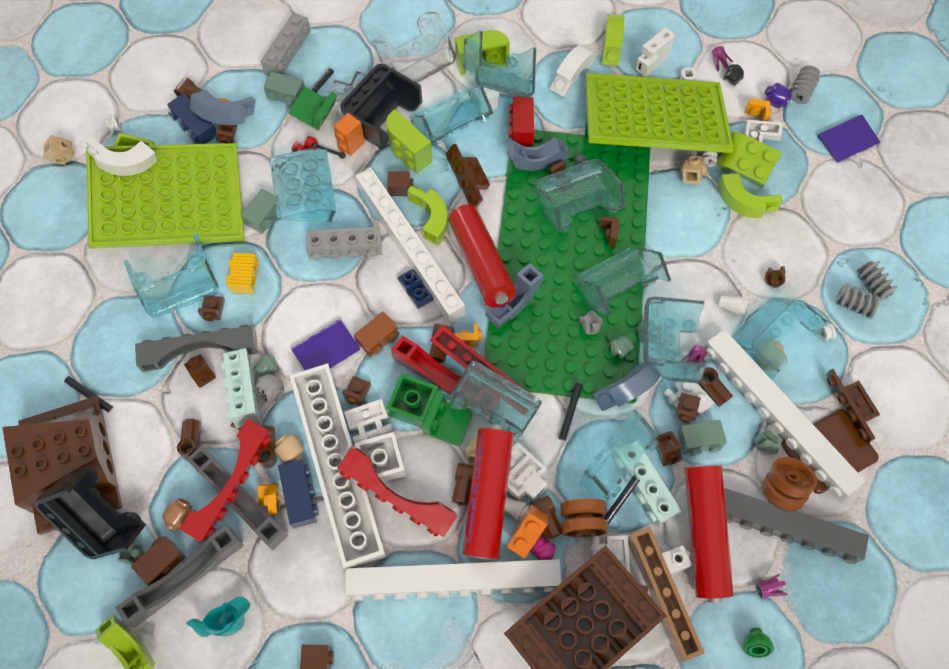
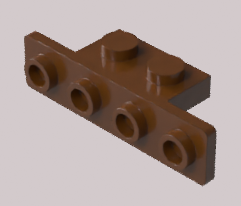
[446,144,490,207]
[826,369,880,444]

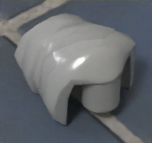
[578,311,603,335]

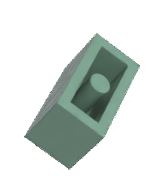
[263,71,305,105]
[241,188,283,234]
[677,420,727,456]

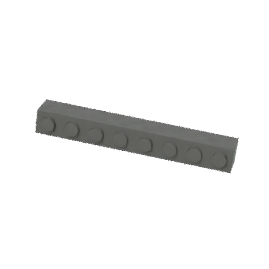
[724,488,869,564]

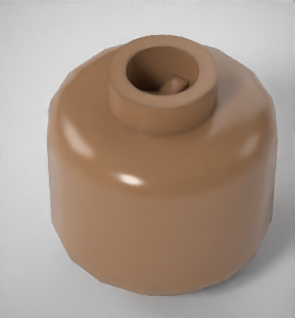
[162,498,194,531]

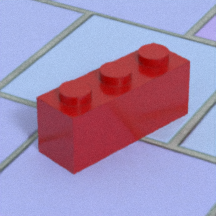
[509,97,534,146]

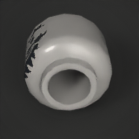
[255,374,285,404]

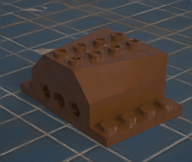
[2,396,123,535]
[504,545,667,669]

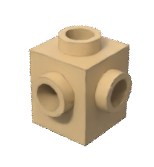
[43,135,74,165]
[680,155,708,184]

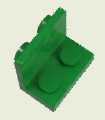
[288,87,337,131]
[422,391,474,447]

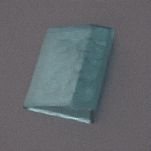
[270,149,336,222]

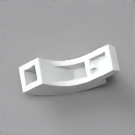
[550,45,598,98]
[86,136,157,176]

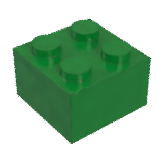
[386,373,439,428]

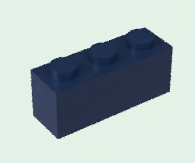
[167,93,216,144]
[278,459,319,529]

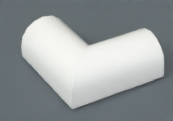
[745,120,783,142]

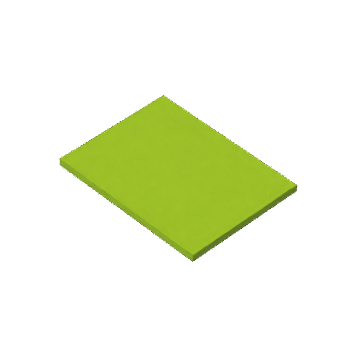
[585,73,734,153]
[86,143,244,249]

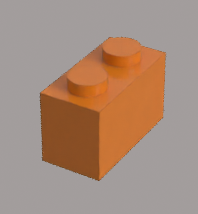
[333,113,365,156]
[507,505,549,558]

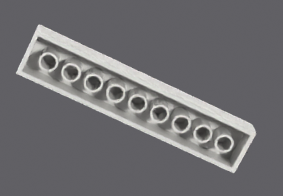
[289,364,387,570]

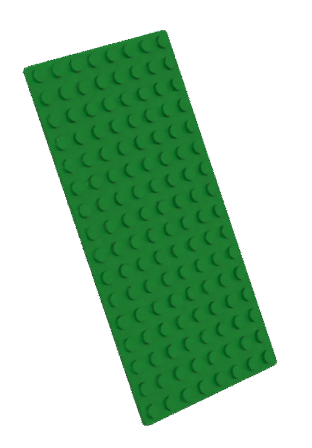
[481,130,651,404]

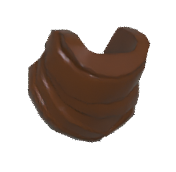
[765,266,786,288]

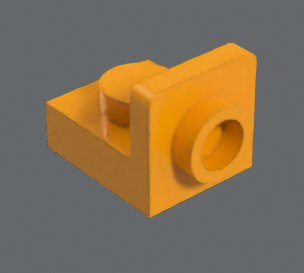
[744,98,772,121]
[455,323,482,348]
[257,484,280,514]

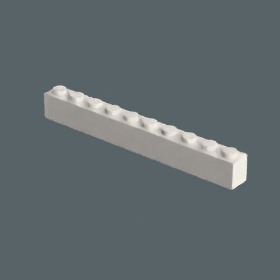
[355,167,465,324]
[704,329,866,501]
[345,559,561,601]

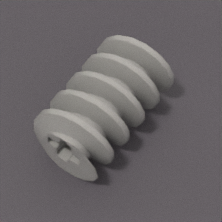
[790,65,820,104]
[856,261,898,302]
[834,283,880,320]

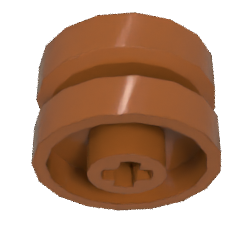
[761,457,818,511]
[560,499,609,538]

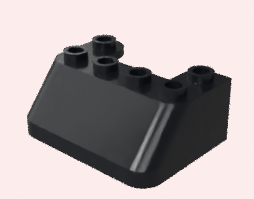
[340,64,423,149]
[34,466,146,559]

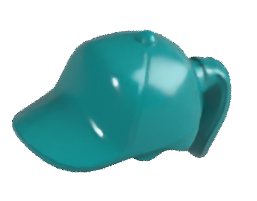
[186,597,250,637]

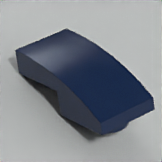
[397,269,434,309]

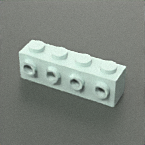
[221,348,260,428]
[613,440,682,526]

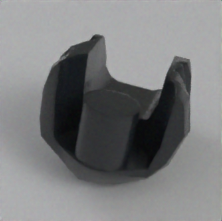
[723,64,744,86]

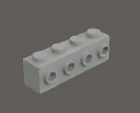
[260,13,311,76]
[306,227,382,260]

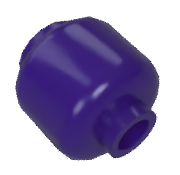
[764,83,792,109]

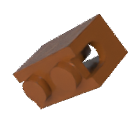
[353,311,399,357]

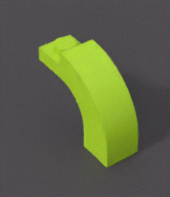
[602,13,625,66]
[717,173,783,218]
[407,186,448,246]
[95,614,155,669]

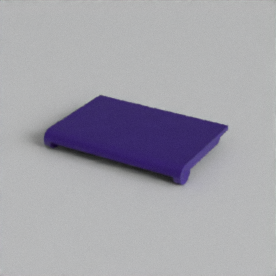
[817,114,880,163]
[291,319,361,370]

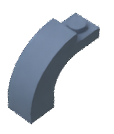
[190,90,256,125]
[506,137,570,171]
[485,263,544,328]
[593,358,661,411]

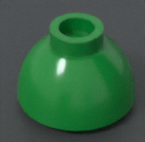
[742,628,774,658]

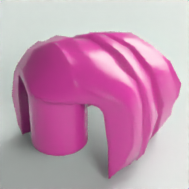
[530,535,556,560]

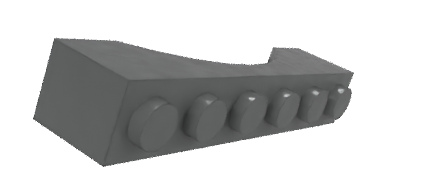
[135,325,258,372]
[186,445,289,550]
[115,525,244,628]

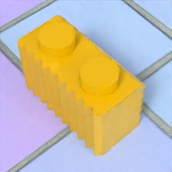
[226,253,259,294]

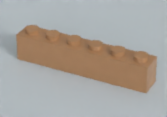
[628,527,705,663]

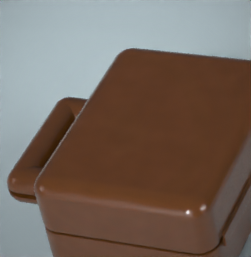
[782,409,879,494]

